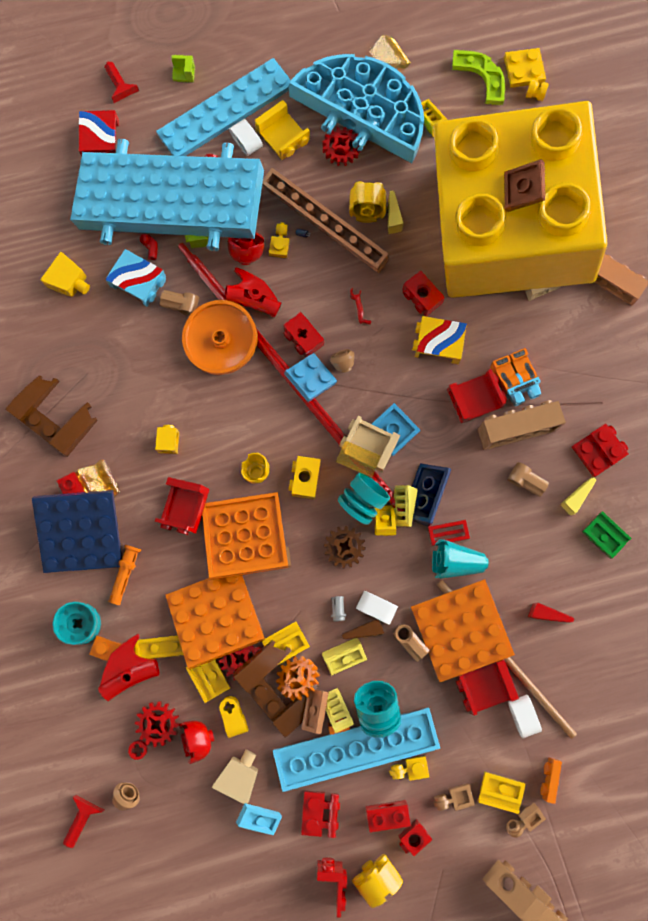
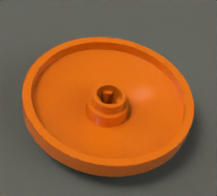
[182,300,258,375]

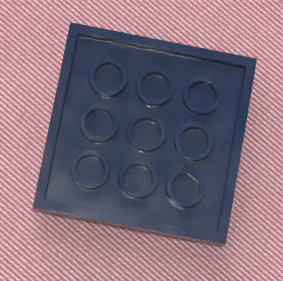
[31,490,122,573]

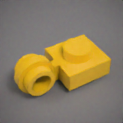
[269,222,290,258]
[389,755,429,781]

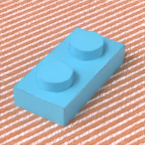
[236,803,282,835]

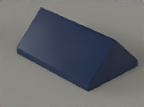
[402,463,451,527]

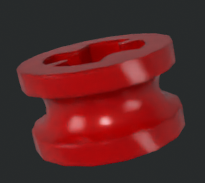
[128,740,148,760]

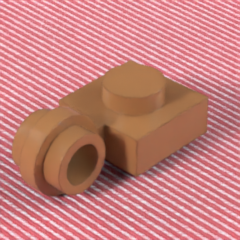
[433,783,475,811]
[506,803,546,838]

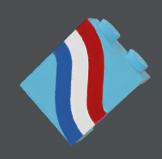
[105,249,166,307]

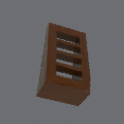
[342,619,385,640]

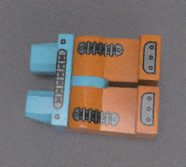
[490,348,541,406]

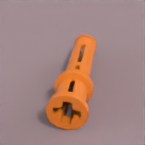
[108,544,142,605]

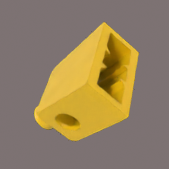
[40,252,90,297]

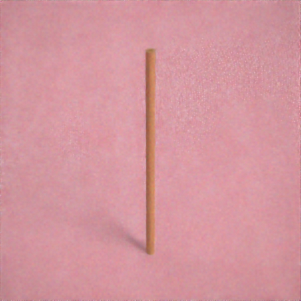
[437,580,577,739]

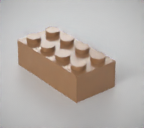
[477,400,566,450]

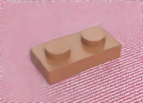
[301,689,329,734]

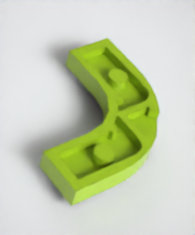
[452,50,505,105]

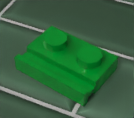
[582,511,632,559]

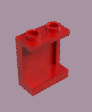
[154,477,210,535]

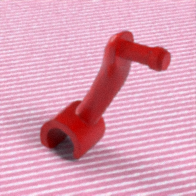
[350,288,372,325]

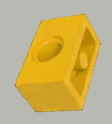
[289,456,321,500]

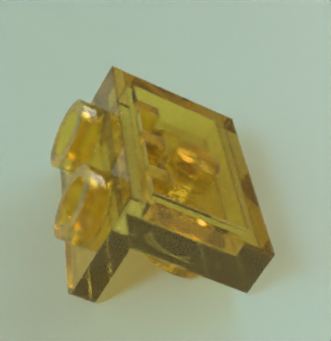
[76,459,120,498]

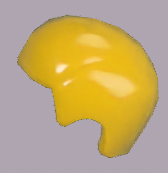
[241,453,270,484]

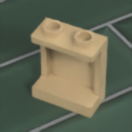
[339,416,400,473]

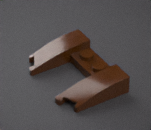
[5,375,98,457]
[233,640,319,738]

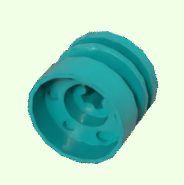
[338,473,390,525]
[52,601,102,645]
[354,681,401,738]

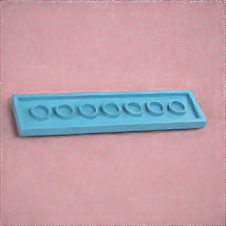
[156,58,291,156]
[273,707,440,792]

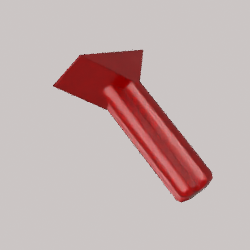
[104,61,139,103]
[63,795,105,848]

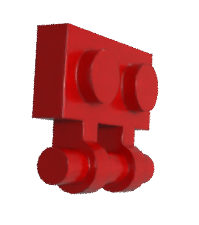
[301,791,340,838]

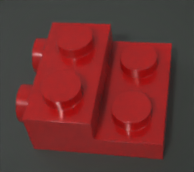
[571,423,629,477]

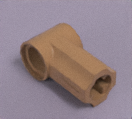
[160,290,200,316]
[507,462,549,497]
[393,624,430,662]

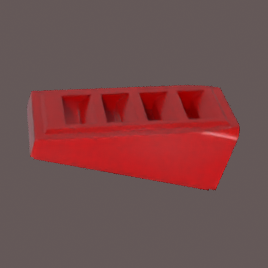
[528,603,574,623]

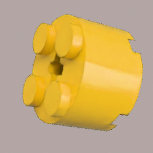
[349,181,386,223]
[352,854,403,908]

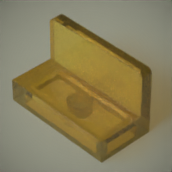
[370,35,410,69]
[336,441,381,478]

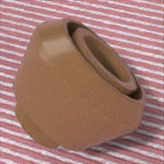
[330,349,354,373]
[112,782,140,811]

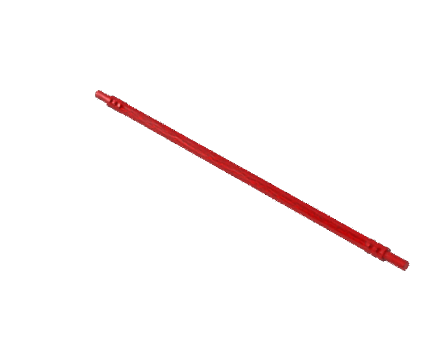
[178,242,405,512]

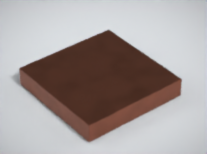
[504,159,545,212]

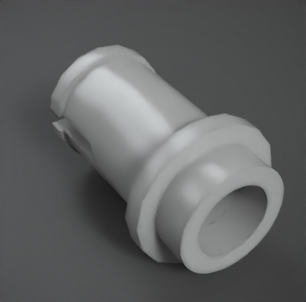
[331,596,347,622]

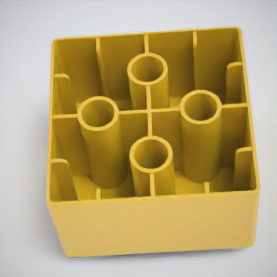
[433,101,607,298]

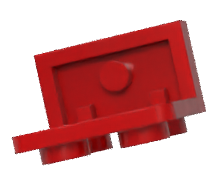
[317,857,347,918]

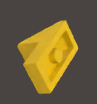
[374,505,396,536]

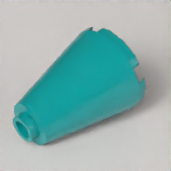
[432,539,489,579]

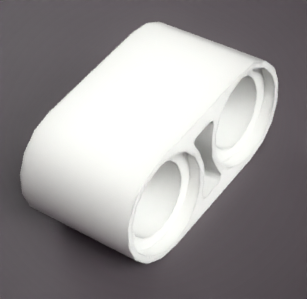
[229,119,263,156]
[356,591,398,625]
[508,695,542,739]

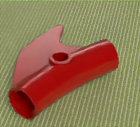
[224,267,282,318]
[98,634,160,702]

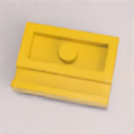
[261,621,310,665]
[186,660,231,703]
[478,771,525,814]

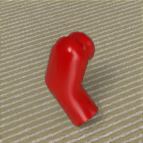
[139,234,158,260]

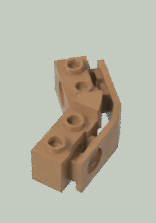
[482,860,568,921]

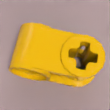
[220,696,248,738]

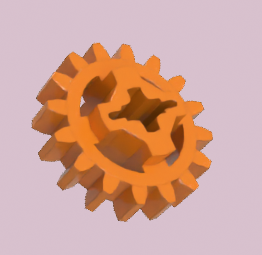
[276,656,320,701]

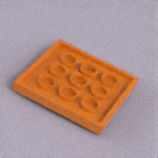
[202,492,289,580]
[165,575,265,670]
[411,579,515,682]

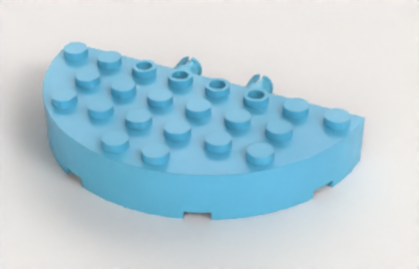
[289,54,424,163]

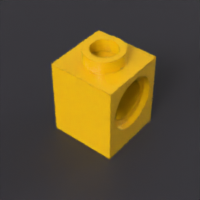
[155,425,179,454]

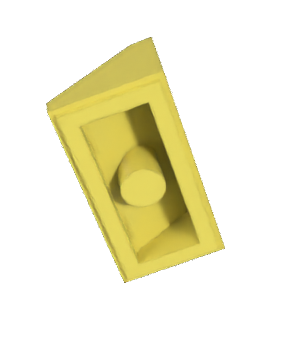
[322,638,367,676]

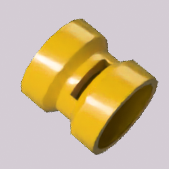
[526,79,549,102]

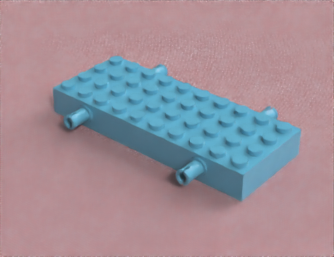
[70,139,264,251]

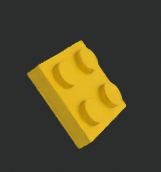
[504,48,546,88]

